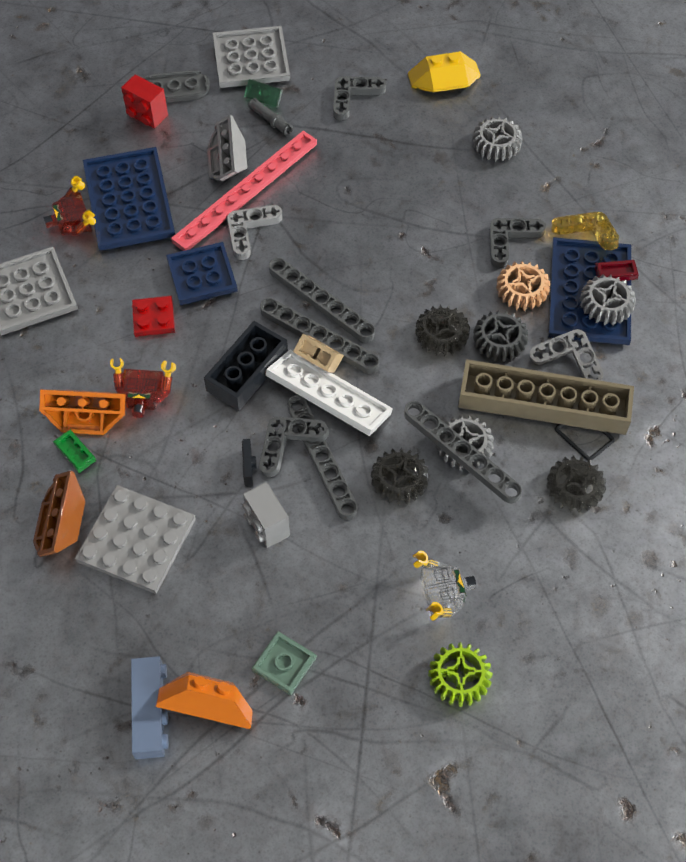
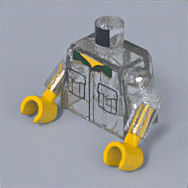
[413,551,477,621]

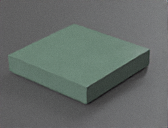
[251,631,317,696]

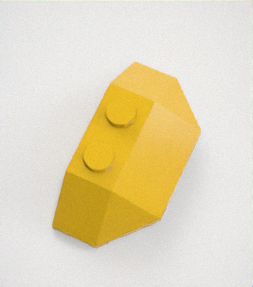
[407,51,480,93]

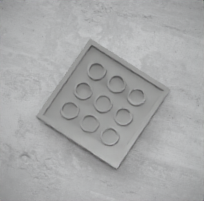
[213,26,290,88]
[0,247,78,336]
[75,485,196,594]

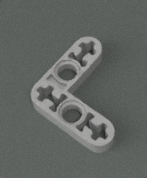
[227,205,282,260]
[530,329,603,381]

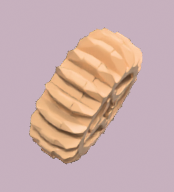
[496,261,550,311]

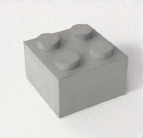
[242,482,290,548]

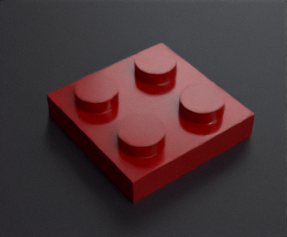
[132,296,175,337]

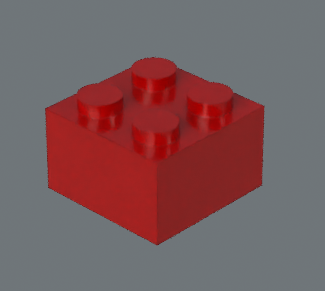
[121,74,168,129]

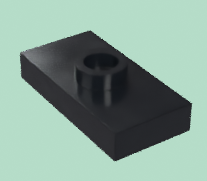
[242,439,257,487]

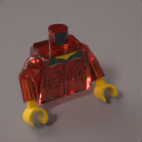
[43,176,96,236]
[110,358,176,418]

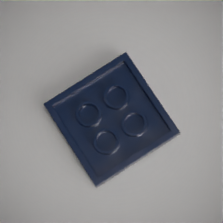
[166,242,238,305]

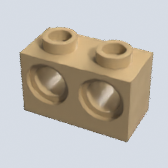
[293,334,344,373]

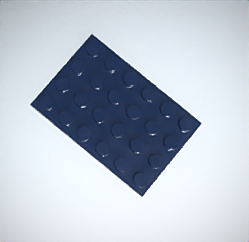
[83,147,175,251]
[548,237,631,345]

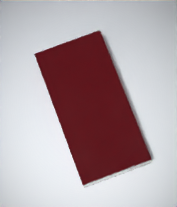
[595,260,639,281]

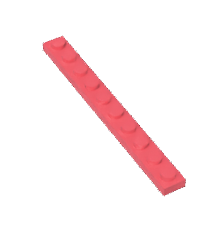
[171,131,317,251]

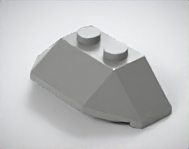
[207,115,247,181]

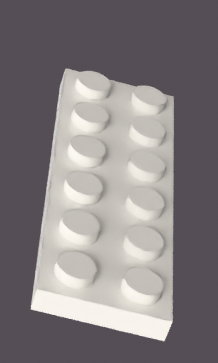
[266,350,393,436]

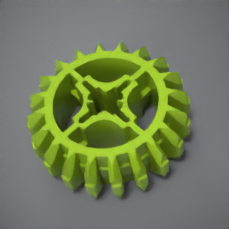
[428,642,493,707]

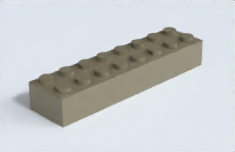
[458,359,634,435]

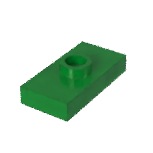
[53,429,96,473]

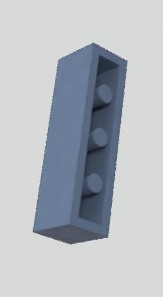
[131,656,169,760]

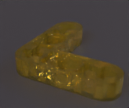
[551,212,619,250]

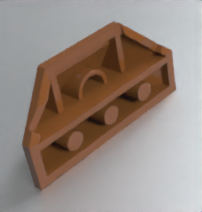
[33,471,85,557]

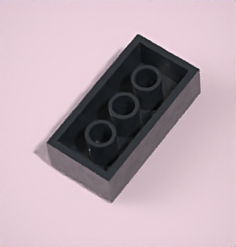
[204,321,288,411]

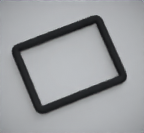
[555,424,615,461]

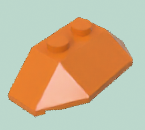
[39,389,126,435]
[156,672,252,729]

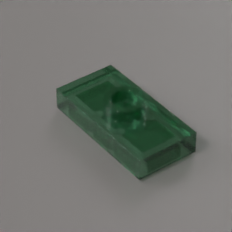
[244,79,283,108]

